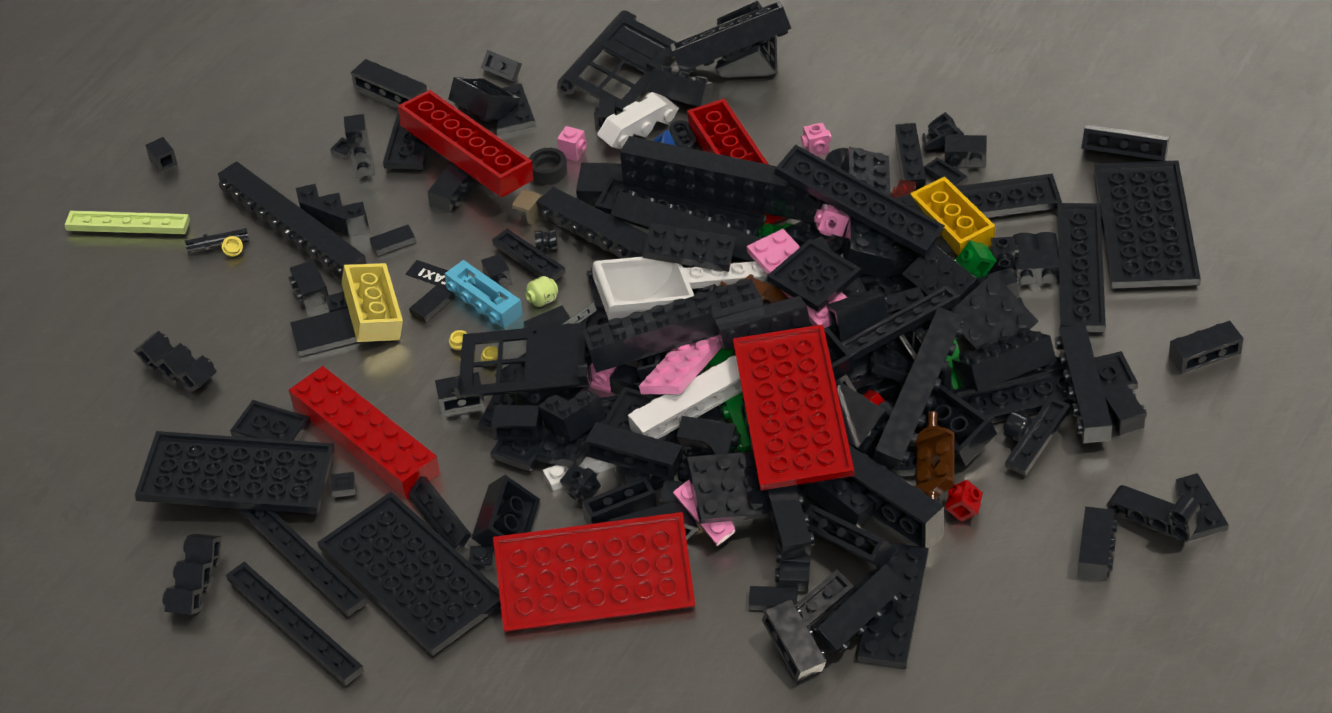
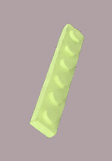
[65,211,190,234]

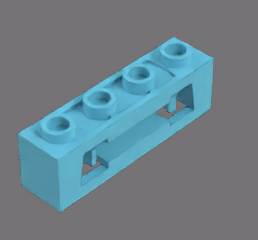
[444,260,523,329]

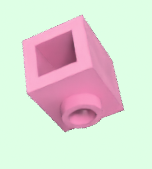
[557,126,587,162]

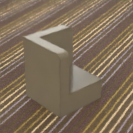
[512,189,542,225]

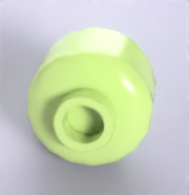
[525,276,558,307]

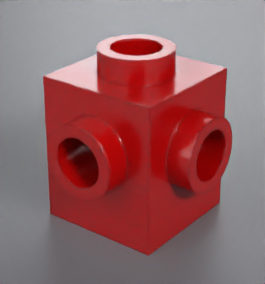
[945,479,983,522]

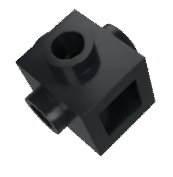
[988,236,1019,272]
[560,464,601,501]

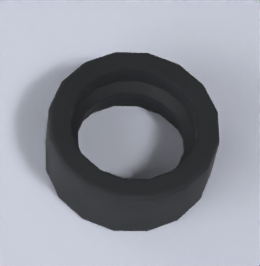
[529,147,567,185]

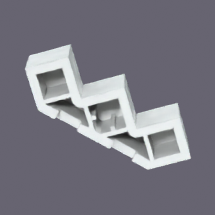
[597,92,679,150]

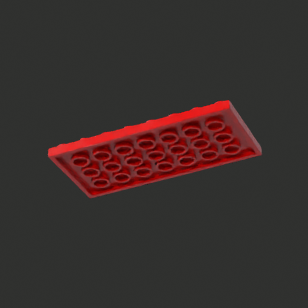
[733,324,855,491]
[493,512,695,633]

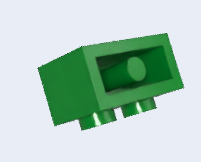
[955,241,996,277]

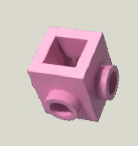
[801,122,832,156]
[814,204,849,237]

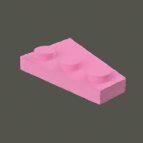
[673,480,735,546]

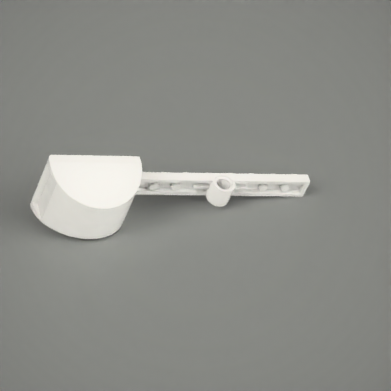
[592,254,843,321]

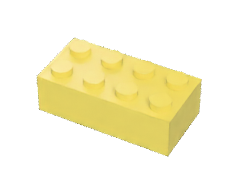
[342,263,403,342]

